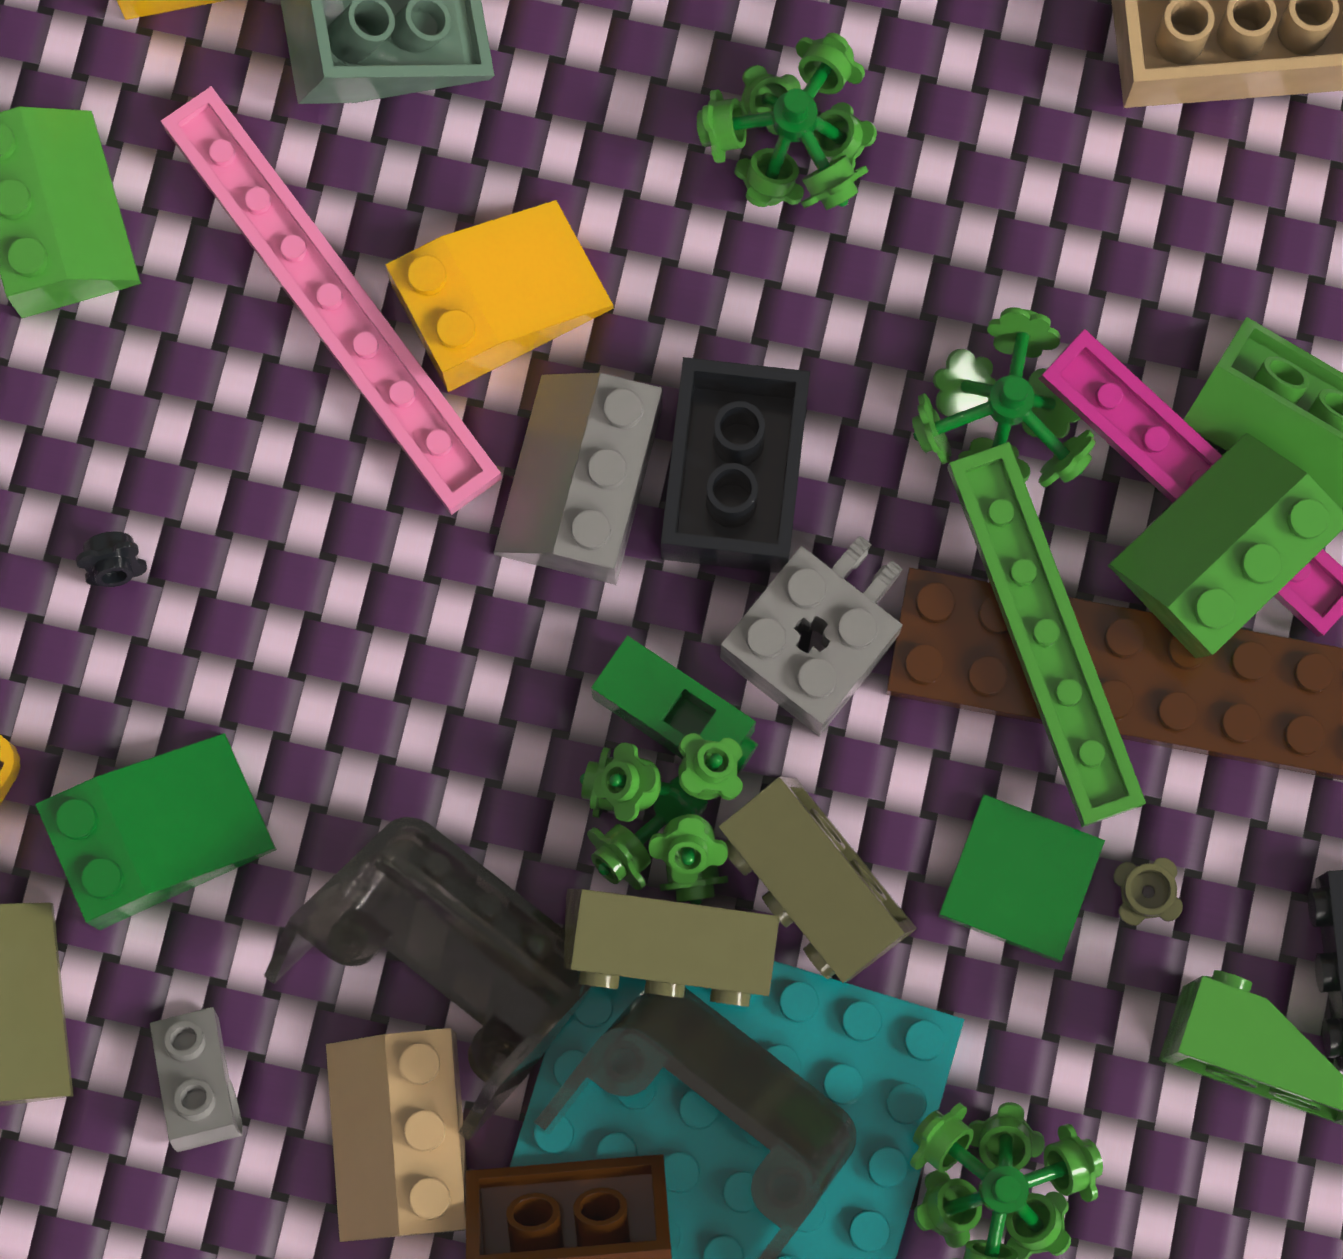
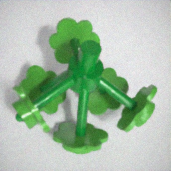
[912,307,1096,487]

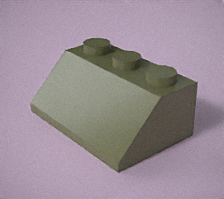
[718,777,917,983]
[564,888,780,1007]
[0,903,73,1107]

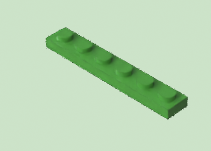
[947,442,1146,827]

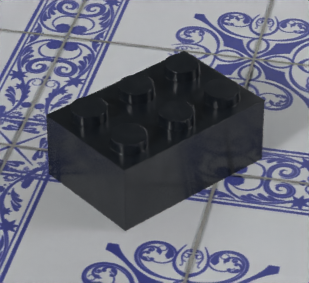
[661,357,810,573]

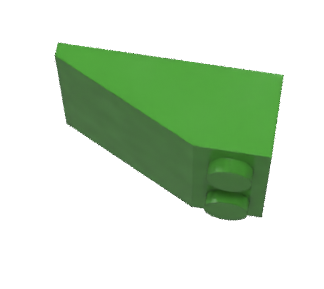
[1159,970,1343,1126]

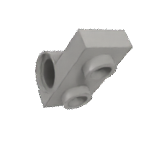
[150,1007,243,1152]

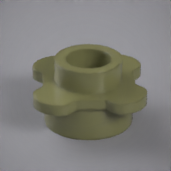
[1113,858,1183,926]

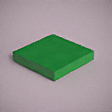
[938,794,1105,963]

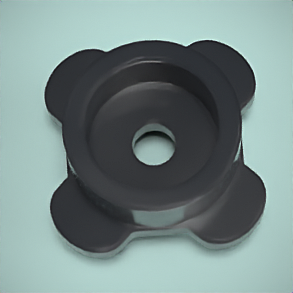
[76,531,147,587]

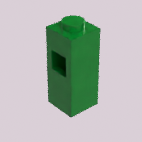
[591,635,759,776]

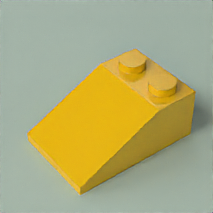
[385,200,614,392]

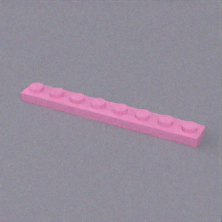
[161,86,502,515]

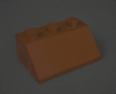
[466,1154,672,1259]

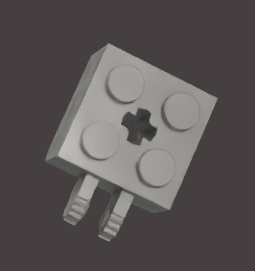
[720,536,903,737]

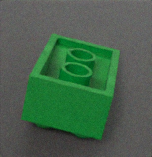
[35,733,277,930]

